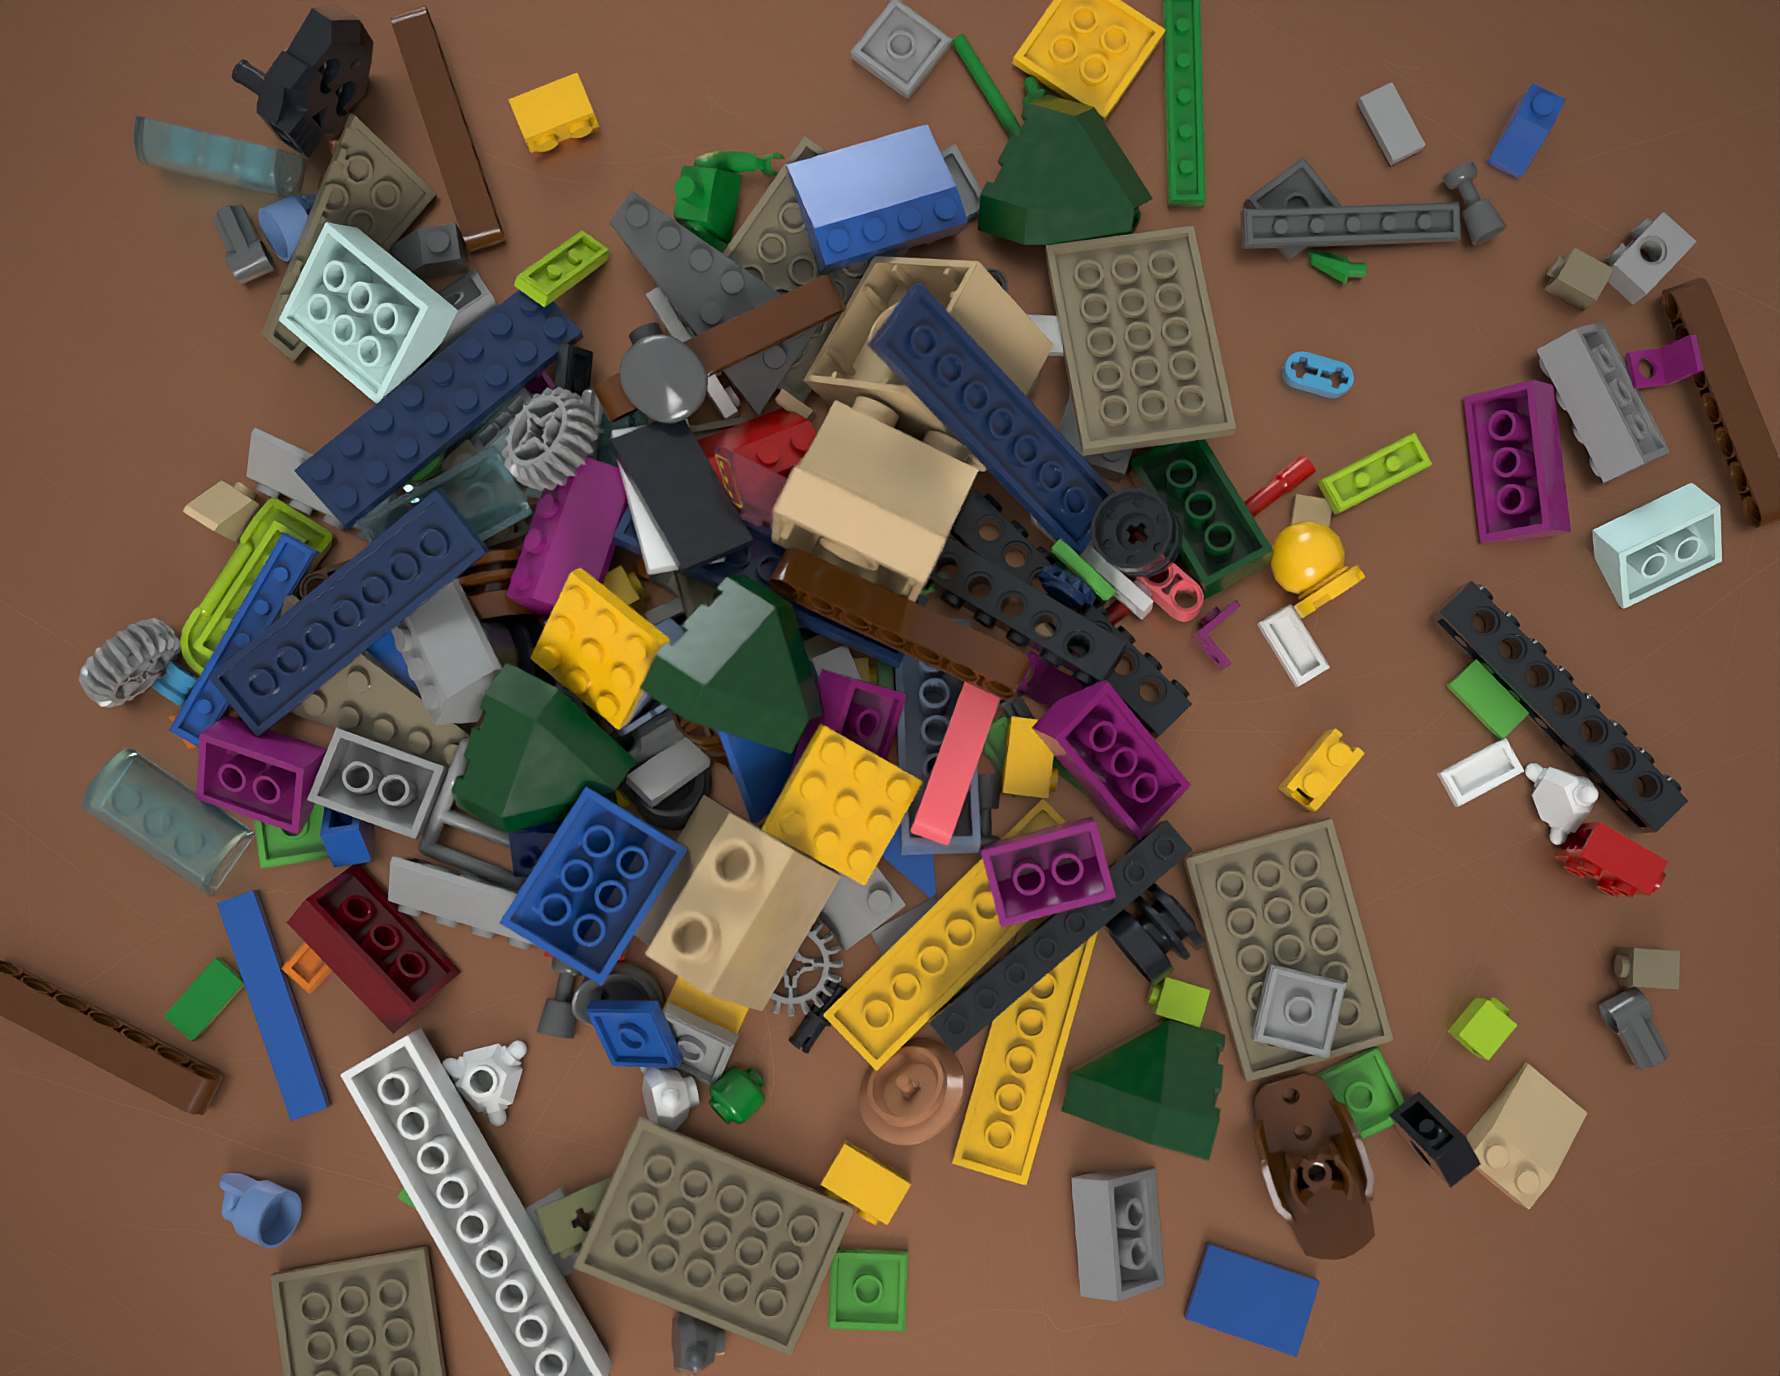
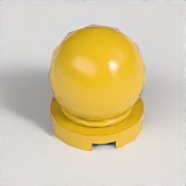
[1270,521,1366,619]

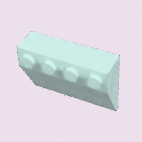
[279,222,458,404]

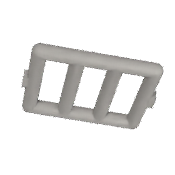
[418,737,553,891]

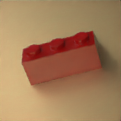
[697,408,817,506]

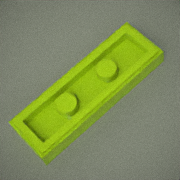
[514,230,611,307]
[1317,432,1433,515]

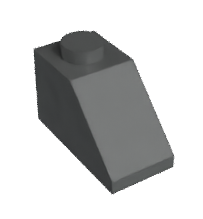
[391,223,470,280]

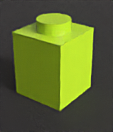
[1147,977,1211,1028]
[1447,997,1518,1060]

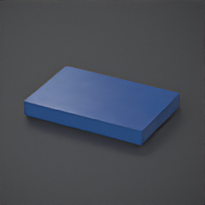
[1184,1242,1320,1357]

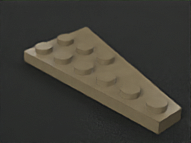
[261,113,437,362]
[281,594,472,775]

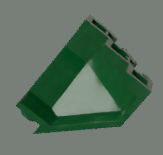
[978,94,1153,245]
[639,574,825,754]
[451,663,636,833]
[1061,1017,1226,1161]

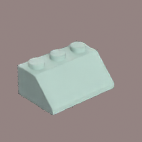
[1592,482,1722,609]

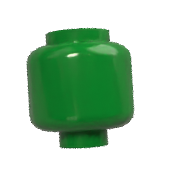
[708,1066,766,1125]

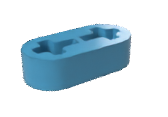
[1281,351,1354,398]

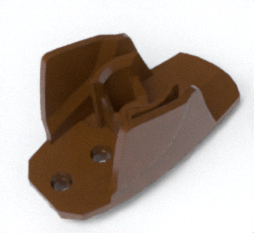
[1253,1072,1375,1260]

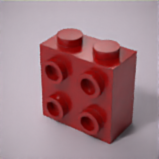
[1554,822,1668,898]

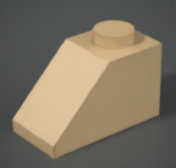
[183,480,262,544]

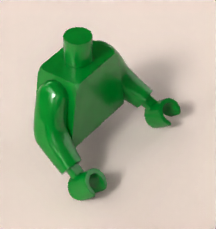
[674,150,785,253]

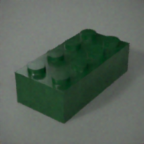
[1129,439,1273,600]

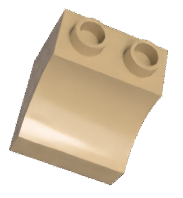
[803,256,1054,472]
[771,396,979,602]
[634,795,841,1011]

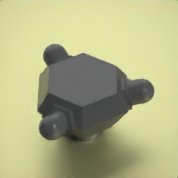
[671,1311,726,1375]

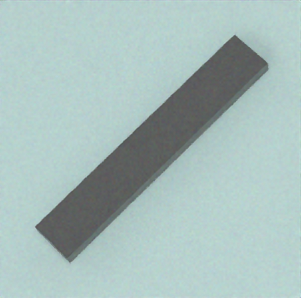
[1240,202,1461,249]

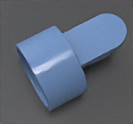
[258,192,318,262]
[219,1173,302,1249]

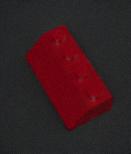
[286,864,461,1034]

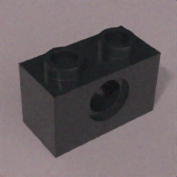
[1389,1092,1481,1188]

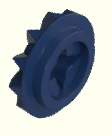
[1038,566,1096,609]

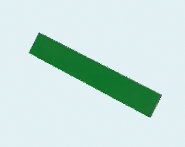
[1162,0,1206,207]

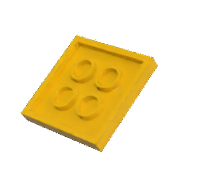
[1012,0,1166,122]
[530,567,671,730]
[761,724,923,886]

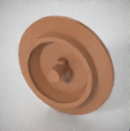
[859,1039,965,1145]

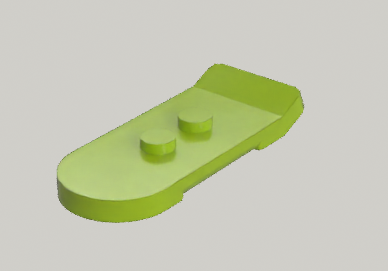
[180,498,333,675]

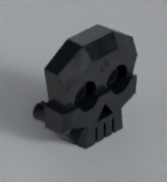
[232,6,374,159]

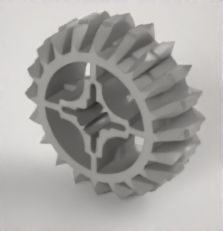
[501,387,598,491]
[78,618,181,708]
[765,920,844,1016]

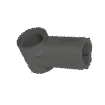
[212,204,276,285]
[610,708,685,775]
[1599,987,1670,1070]

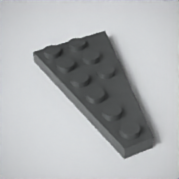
[610,191,820,417]

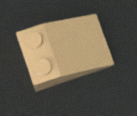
[1466,1063,1587,1209]

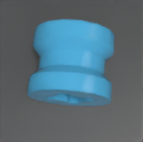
[152,660,199,706]

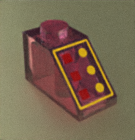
[714,445,789,527]

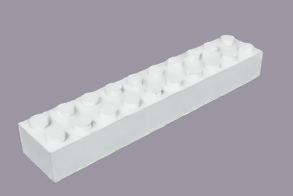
[340,1028,614,1376]

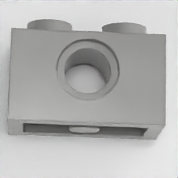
[1606,211,1697,305]

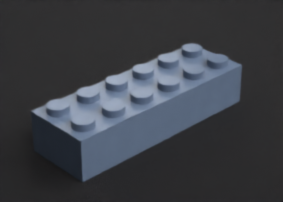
[894,618,981,855]

